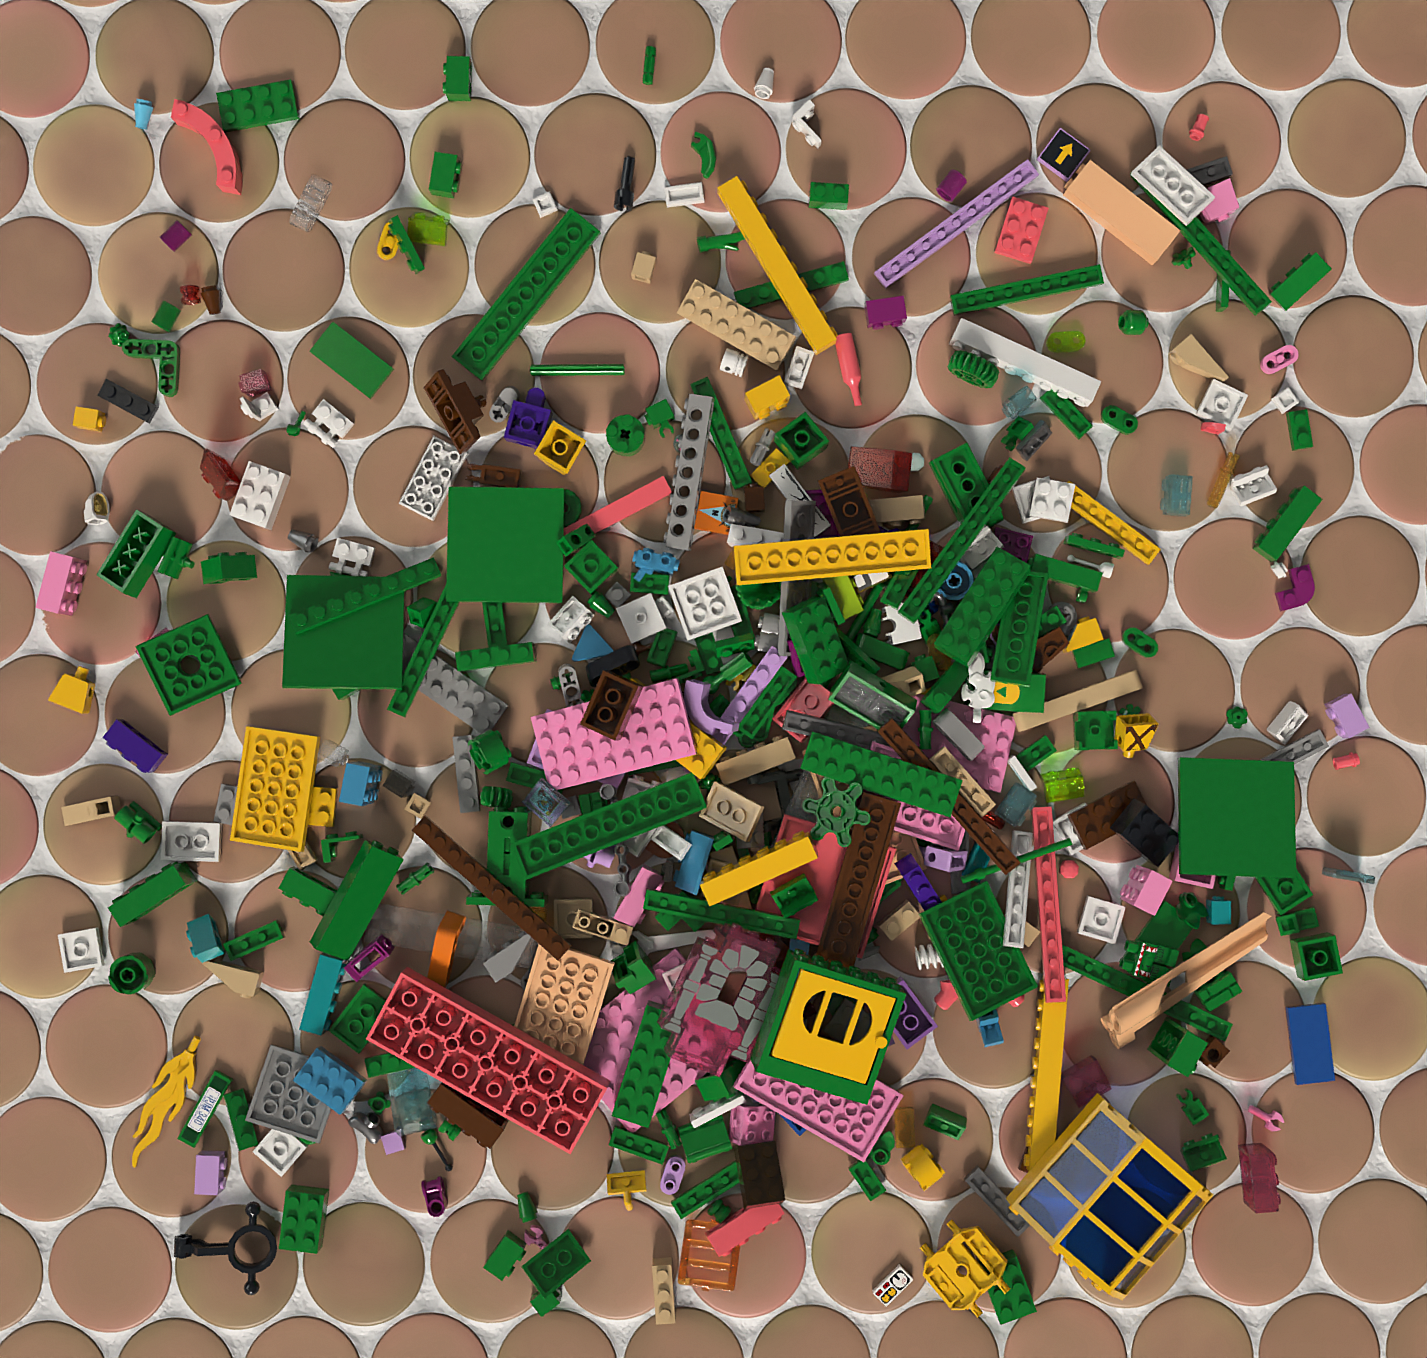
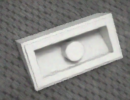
[1267,701,1309,745]

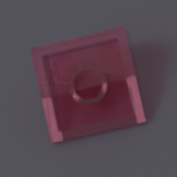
[1061,1055,1112,1108]

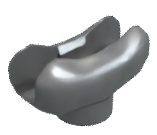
[348,1112,383,1144]

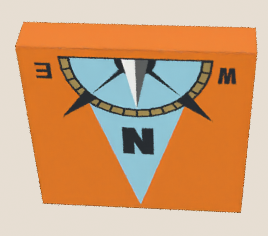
[694,491,739,535]

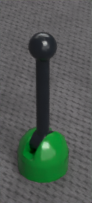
[420,1128,453,1172]

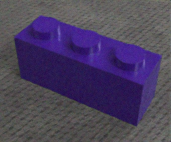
[102,719,168,773]
[894,853,942,911]

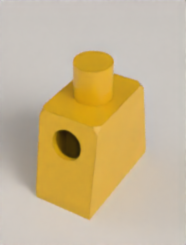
[48,666,95,714]

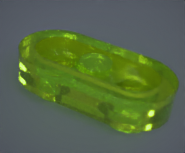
[1046,331,1086,353]

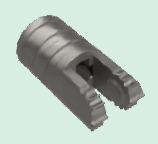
[723,506,761,528]

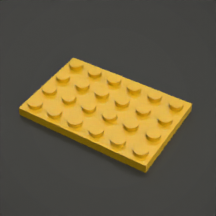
[230,726,320,852]

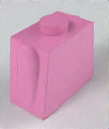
[1199,178,1239,225]

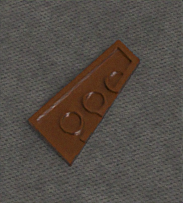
[992,626,1069,673]

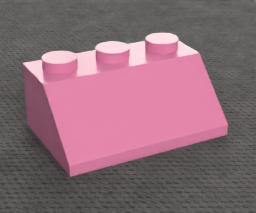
[613,864,665,927]

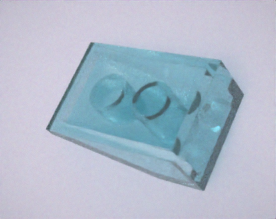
[387,1068,437,1136]

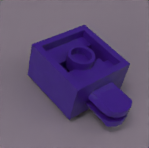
[504,388,553,449]

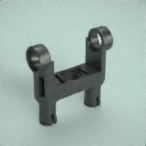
[746,768,813,833]

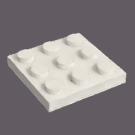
[668,567,742,641]

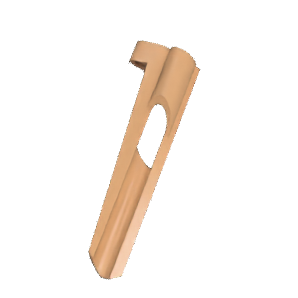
[1101,912,1272,1049]

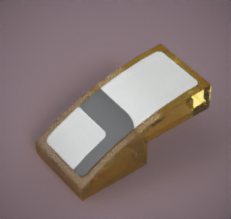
[851,572,893,593]

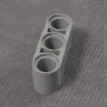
[932,708,985,761]

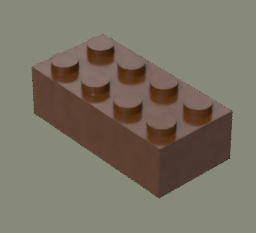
[427,1082,508,1149]

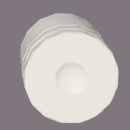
[720,348,749,377]

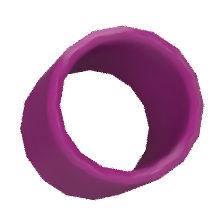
[936,169,967,202]
[160,220,192,252]

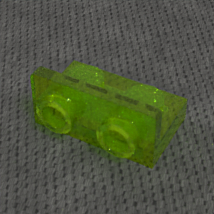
[407,212,450,246]
[1041,768,1085,803]

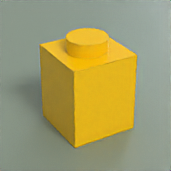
[73,406,106,432]

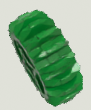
[947,350,1000,389]

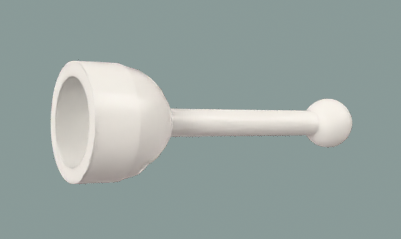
[1067,555,1114,578]

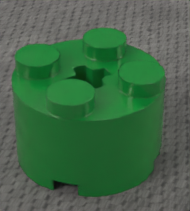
[606,414,645,456]
[468,730,512,775]
[108,952,156,994]

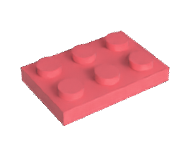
[994,196,1049,264]
[772,677,834,743]

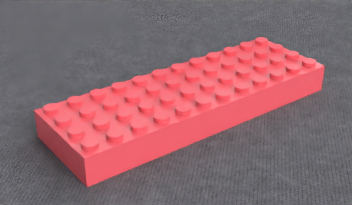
[366,967,611,1154]

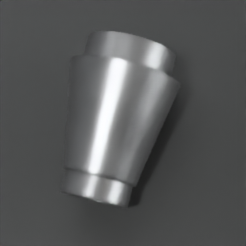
[288,529,318,552]

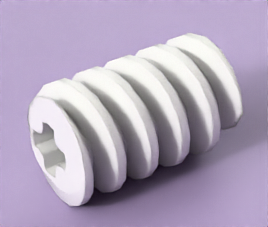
[915,944,944,970]

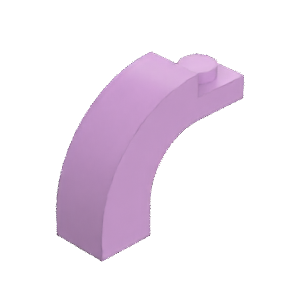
[684,679,740,735]

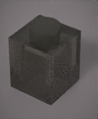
[383,769,416,798]

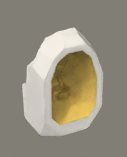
[84,491,110,525]

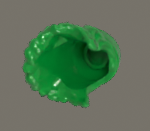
[736,582,781,610]

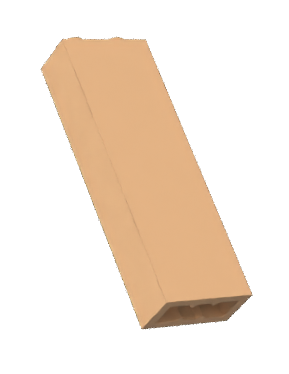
[1063,160,1181,265]

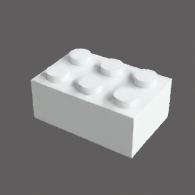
[229,461,291,530]

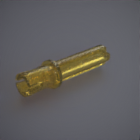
[1207,452,1240,508]

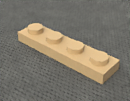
[930,746,996,817]

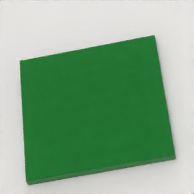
[446,487,565,603]
[282,575,405,690]
[1178,757,1296,878]

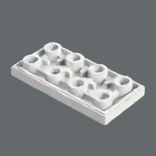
[399,436,468,521]

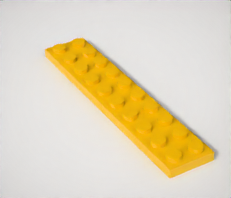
[733,529,931,585]

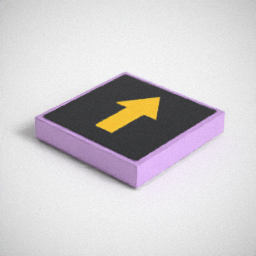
[1037,128,1090,182]

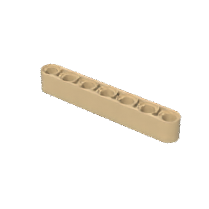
[1012,670,1143,732]

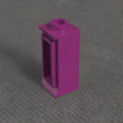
[344,934,395,982]

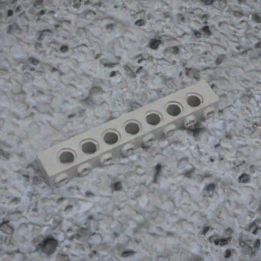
[664,394,715,551]

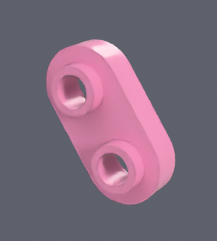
[1260,345,1298,374]

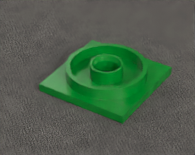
[135,614,242,716]

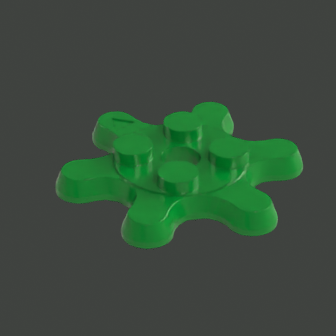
[802,777,871,847]

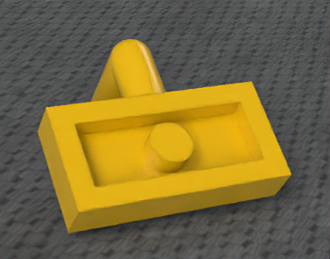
[606,1170,647,1211]

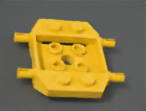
[920,1219,1011,1318]

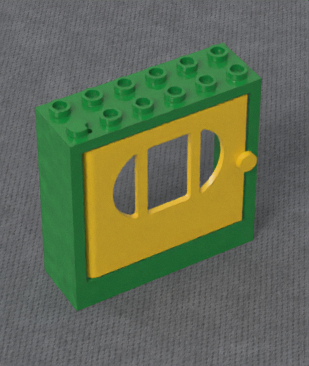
[750,948,906,1105]

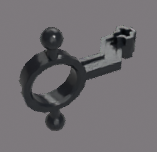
[174,1201,277,1296]

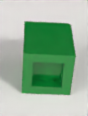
[407,597,437,628]

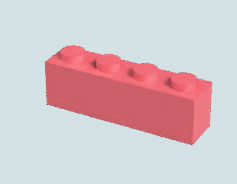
[705,1204,785,1257]

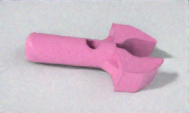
[1248,1105,1284,1131]
[524,1225,547,1250]

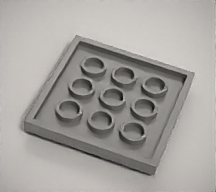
[245,1044,332,1144]

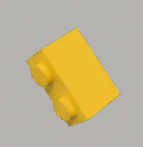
[534,420,586,475]

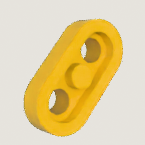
[377,222,399,260]

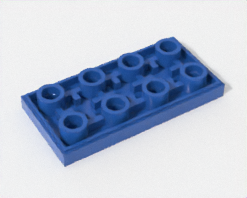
[1285,1003,1335,1085]

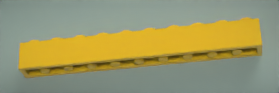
[717,176,838,355]
[1024,975,1069,1175]

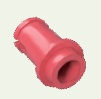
[1189,114,1209,141]
[1332,752,1360,770]

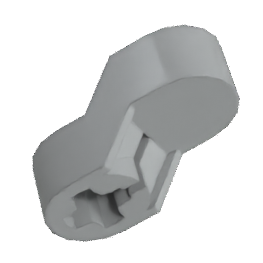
[489,386,520,422]

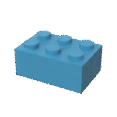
[339,761,383,806]
[293,1046,367,1115]

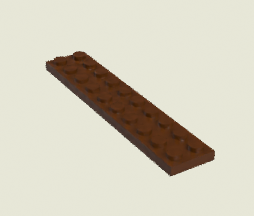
[813,792,901,981]

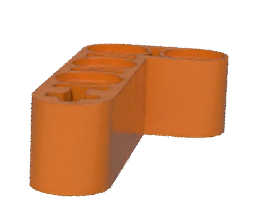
[427,910,466,988]

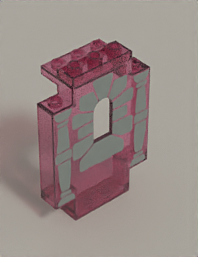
[657,923,781,1077]

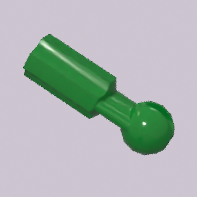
[702,651,754,694]

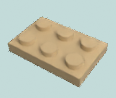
[699,781,764,842]

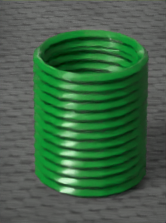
[151,300,181,332]

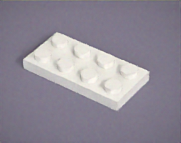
[1131,145,1215,226]

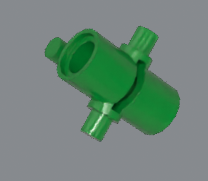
[157,536,195,579]
[114,801,162,844]

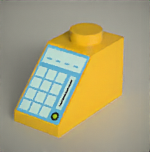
[1063,616,1103,653]

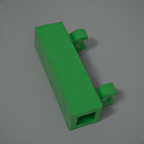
[1027,554,1103,603]

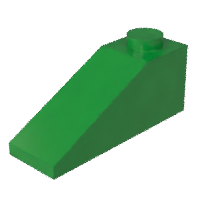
[920,660,969,714]

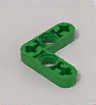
[122,339,180,397]

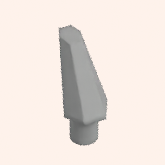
[858,946,880,961]

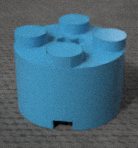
[938,561,974,600]

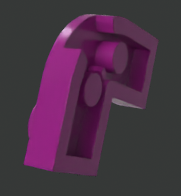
[1275,564,1315,611]

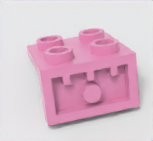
[728,1104,776,1146]

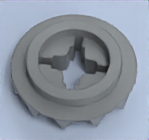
[1048,602,1077,632]

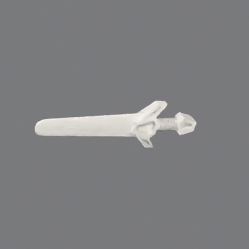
[609,929,716,956]

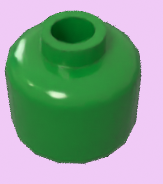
[1118,310,1149,335]

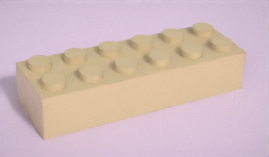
[677,279,797,371]

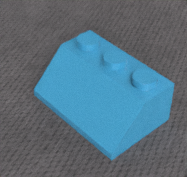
[673,830,714,895]

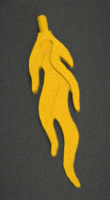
[132,1036,201,1168]

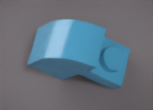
[976,1009,1004,1047]

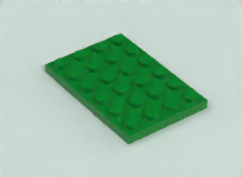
[919,881,1038,1021]

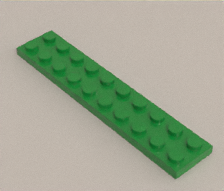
[451,208,601,381]
[511,772,707,880]

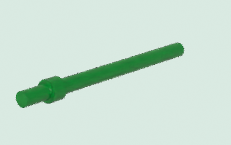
[960,838,1072,884]

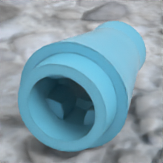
[134,99,154,129]

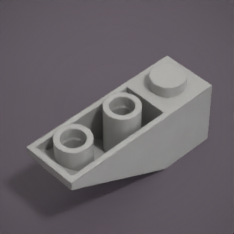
[483,931,532,983]

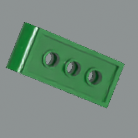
[929,443,1004,528]

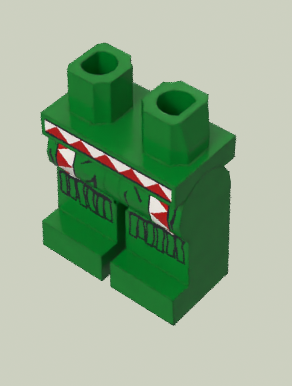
[1119,939,1179,987]

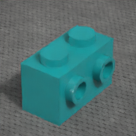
[186,914,224,963]

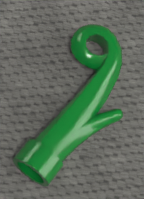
[697,232,745,253]

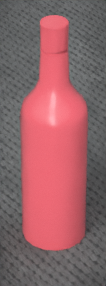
[835,333,862,406]

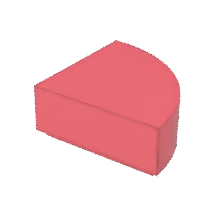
[1200,422,1226,435]

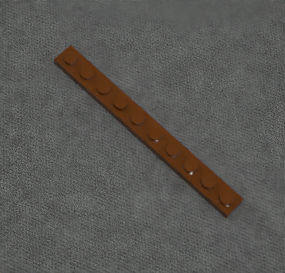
[877,718,1021,875]
[412,815,572,961]

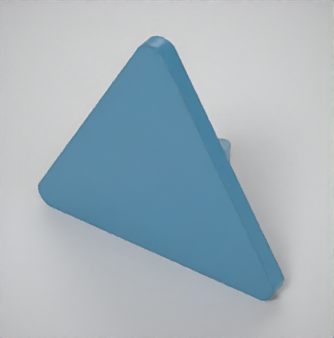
[572,624,613,662]

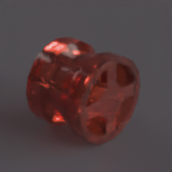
[180,285,201,305]

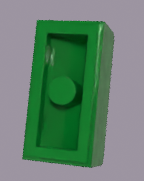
[923,1104,967,1140]

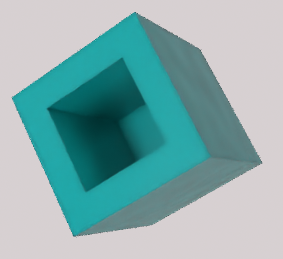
[1206,896,1231,925]

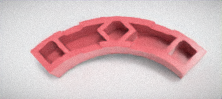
[171,99,242,195]

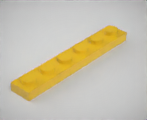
[1066,481,1161,565]

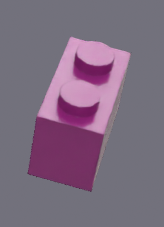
[864,296,907,330]

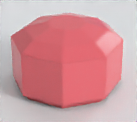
[1059,860,1079,878]

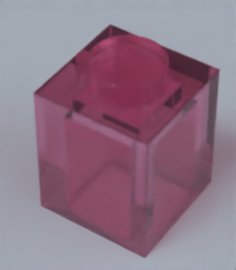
[238,369,272,397]

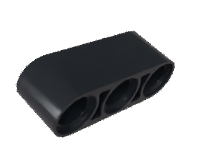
[585,645,640,687]

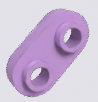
[660,1155,685,1195]

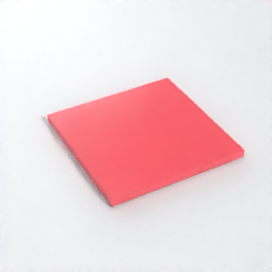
[755,813,896,959]

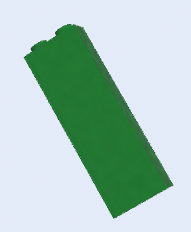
[309,840,404,961]

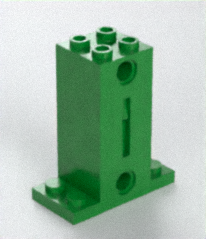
[466,806,548,907]

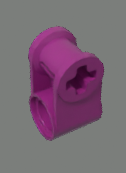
[421,1176,448,1217]

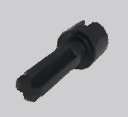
[614,156,635,212]

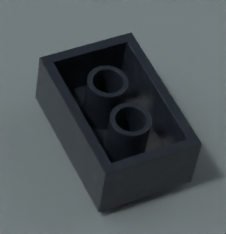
[1110,798,1179,867]

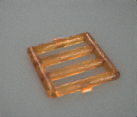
[678,1219,741,1292]

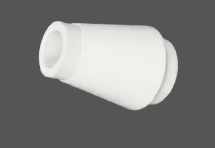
[754,68,774,99]

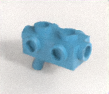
[632,548,680,582]

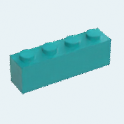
[299,953,346,1036]

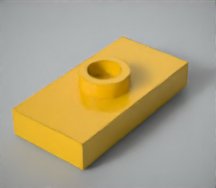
[750,448,790,488]

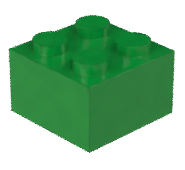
[774,412,829,470]
[1290,932,1343,981]

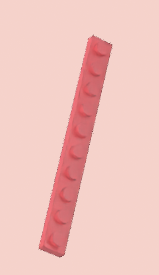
[1031,807,1066,1003]

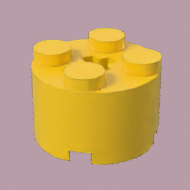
[900,1144,945,1191]

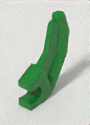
[691,132,717,179]

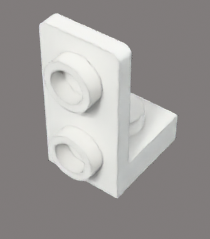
[792,100,822,149]
[239,392,279,421]

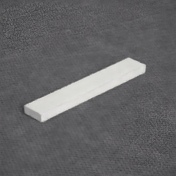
[1003,830,1033,948]

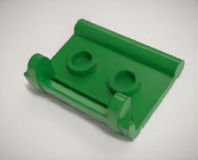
[677,1114,733,1164]

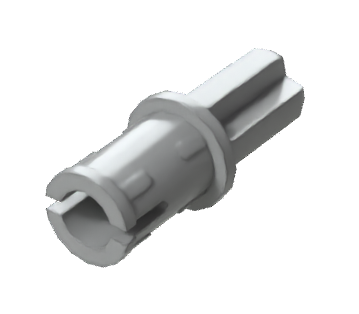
[750,428,776,466]

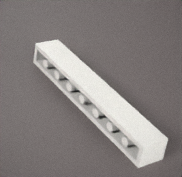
[949,318,1101,407]

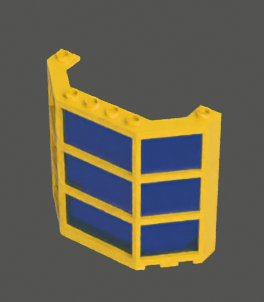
[1006,1093,1214,1300]

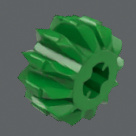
[480,786,513,809]

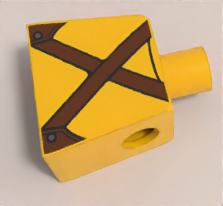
[1114,713,1158,758]

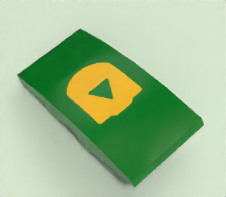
[964,669,1046,713]

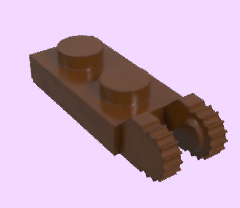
[466,464,521,488]

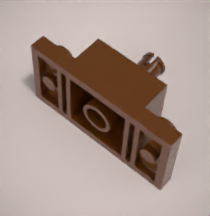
[423,369,486,454]
[818,466,881,536]

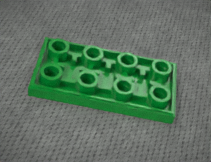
[309,322,394,399]
[1119,900,1193,984]

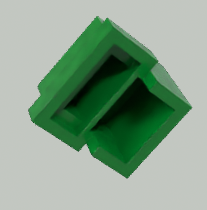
[610,941,656,994]

